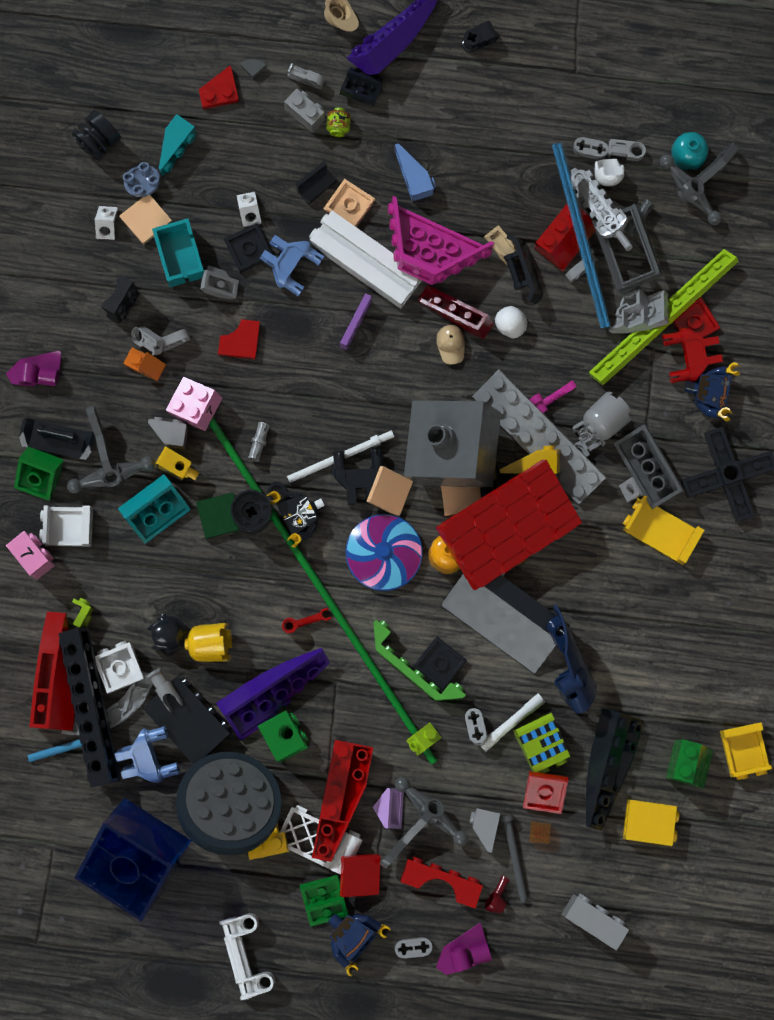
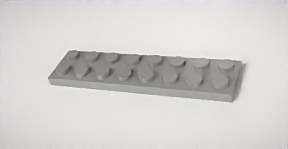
[472,369,607,504]

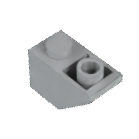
[148,417,188,450]

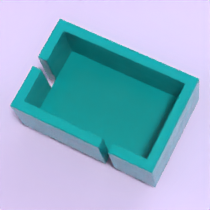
[152,218,204,287]

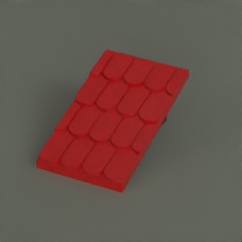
[435,459,582,590]

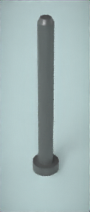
[500,815,528,903]

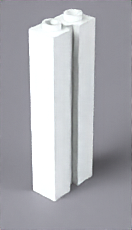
[309,211,422,309]

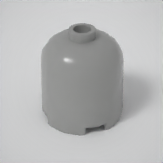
[583,392,632,440]

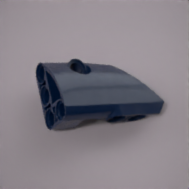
[547,604,597,714]

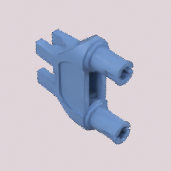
[259,235,324,296]
[115,726,180,783]

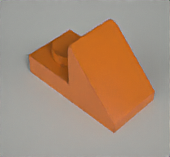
[123,347,166,382]

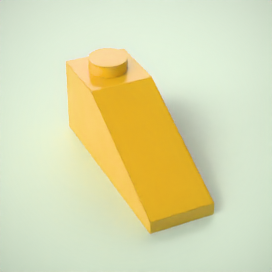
[500,445,560,473]

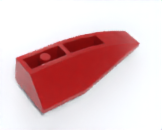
[29,612,75,731]
[312,740,374,862]

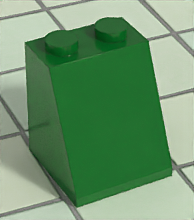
[666,739,713,789]

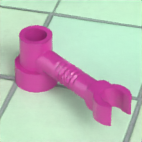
[530,380,577,413]

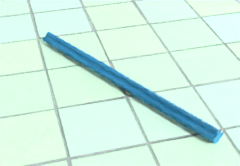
[552,143,611,328]

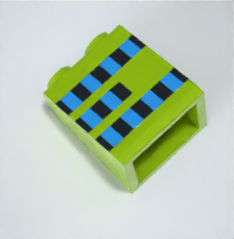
[513,713,570,773]

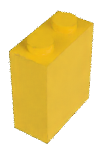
[623,800,679,846]

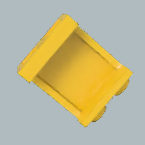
[720,722,772,780]

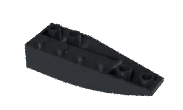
[586,708,644,831]

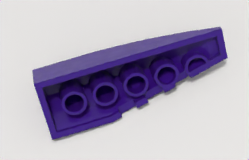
[216,648,330,741]

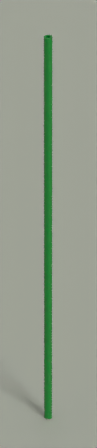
[209,417,438,765]

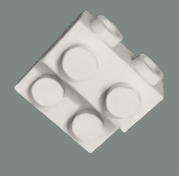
[95,641,145,694]

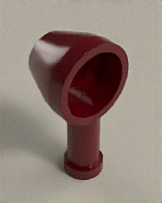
[484,876,510,914]

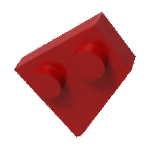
[199,66,239,109]

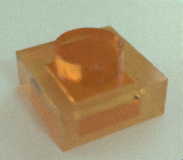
[529,822,551,844]

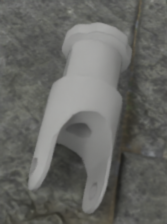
[146,667,183,713]

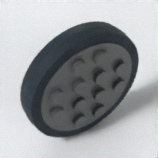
[176,752,281,855]

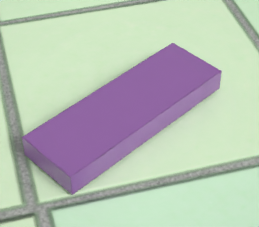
[340,293,372,350]

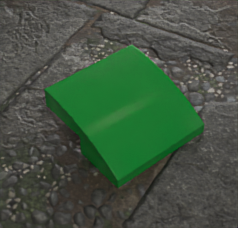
[300,875,348,927]

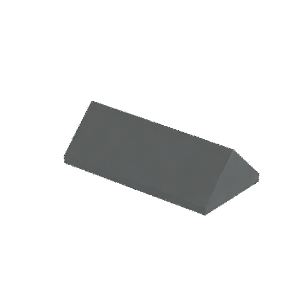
[614,424,684,509]

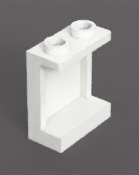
[39,505,93,547]

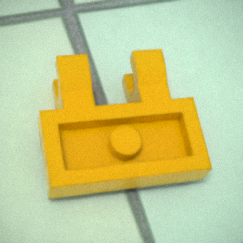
[248,823,289,860]

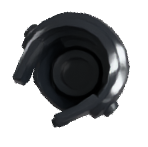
[147,614,187,656]

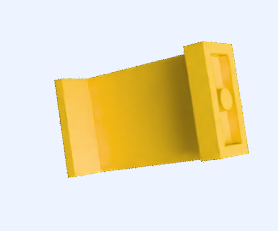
[623,495,704,565]

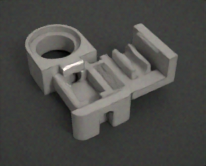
[572,421,605,457]

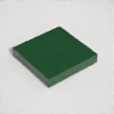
[196,492,240,539]

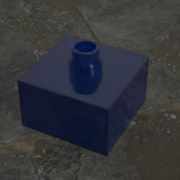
[74,798,192,922]

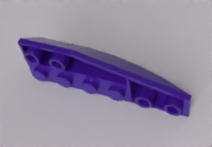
[347,0,437,75]

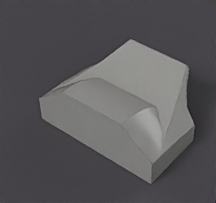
[200,265,239,299]

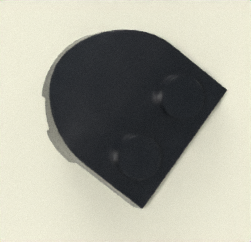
[339,67,383,106]

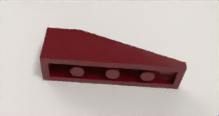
[417,285,494,340]

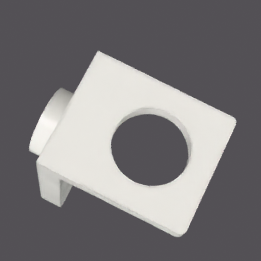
[237,192,261,227]
[95,206,118,240]

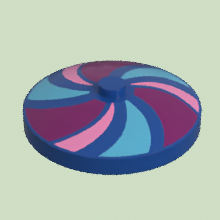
[346,514,422,591]

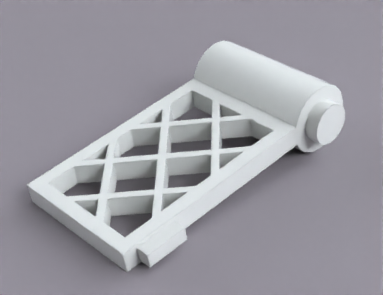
[280,805,363,874]

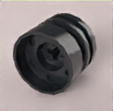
[71,110,122,161]
[231,490,272,534]

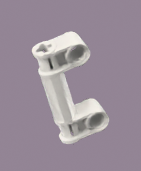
[219,913,276,1000]

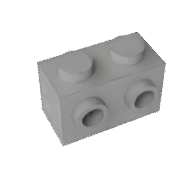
[284,88,325,133]

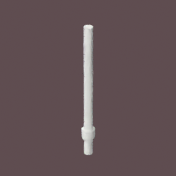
[287,430,394,483]

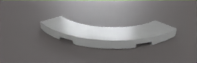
[61,671,154,735]

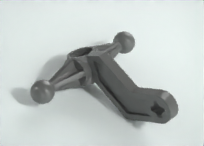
[660,142,739,226]
[67,405,155,493]
[379,777,468,869]

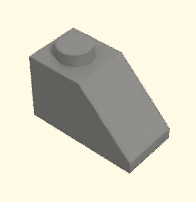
[469,808,500,853]

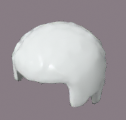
[594,159,624,187]
[495,306,527,338]

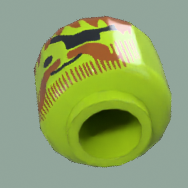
[326,108,351,137]

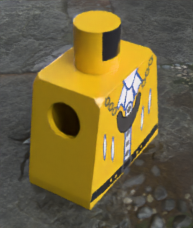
[155,446,200,482]

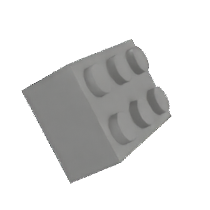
[561,894,629,951]

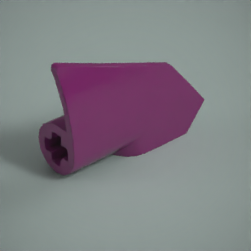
[6,351,61,386]
[436,923,492,975]

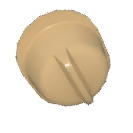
[324,0,359,32]

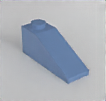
[395,143,436,202]

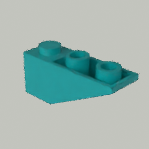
[159,114,196,176]

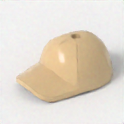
[436,325,465,365]

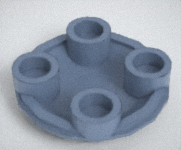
[123,162,160,197]

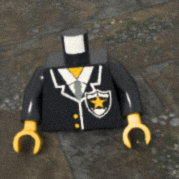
[267,491,325,548]

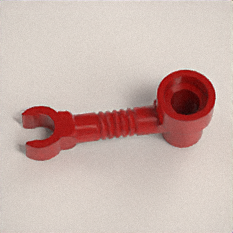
[281,608,331,634]

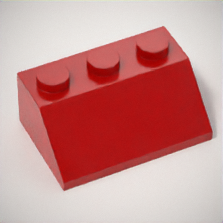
[534,204,596,271]

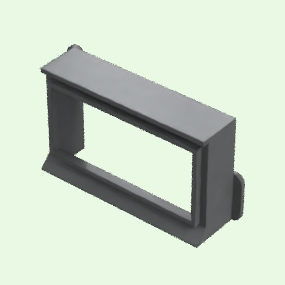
[592,203,663,295]

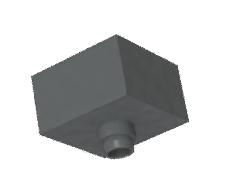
[404,401,501,488]

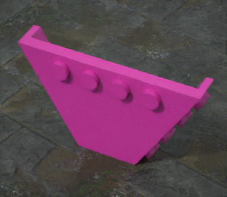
[388,196,495,285]

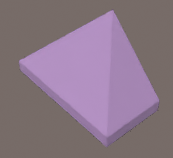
[373,788,404,829]

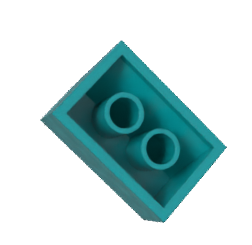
[118,474,191,544]

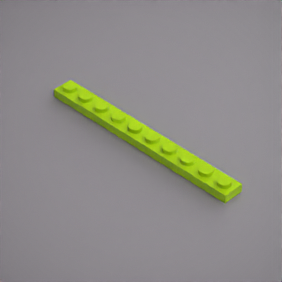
[589,249,738,386]

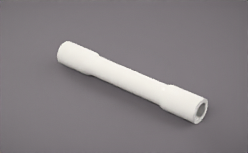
[480,694,545,752]

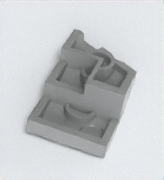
[609,288,668,333]

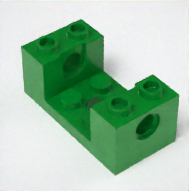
[258,710,309,763]

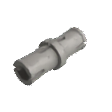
[248,422,270,462]

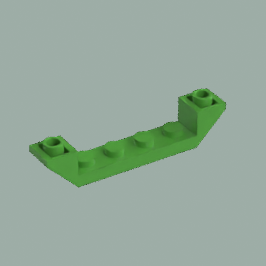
[373,620,466,701]

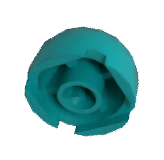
[671,132,709,170]

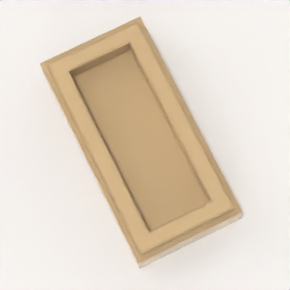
[484,225,519,266]

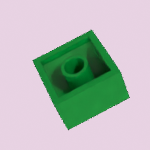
[14,447,64,501]

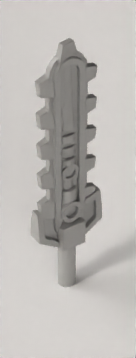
[570,168,633,251]

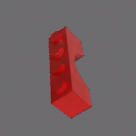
[400,856,483,909]

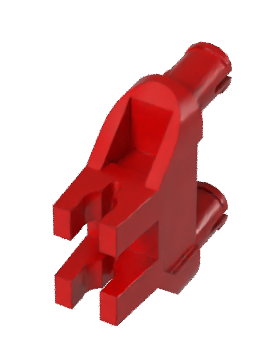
[662,328,723,384]

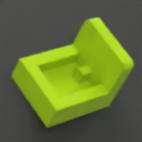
[72,598,94,628]
[406,722,442,756]

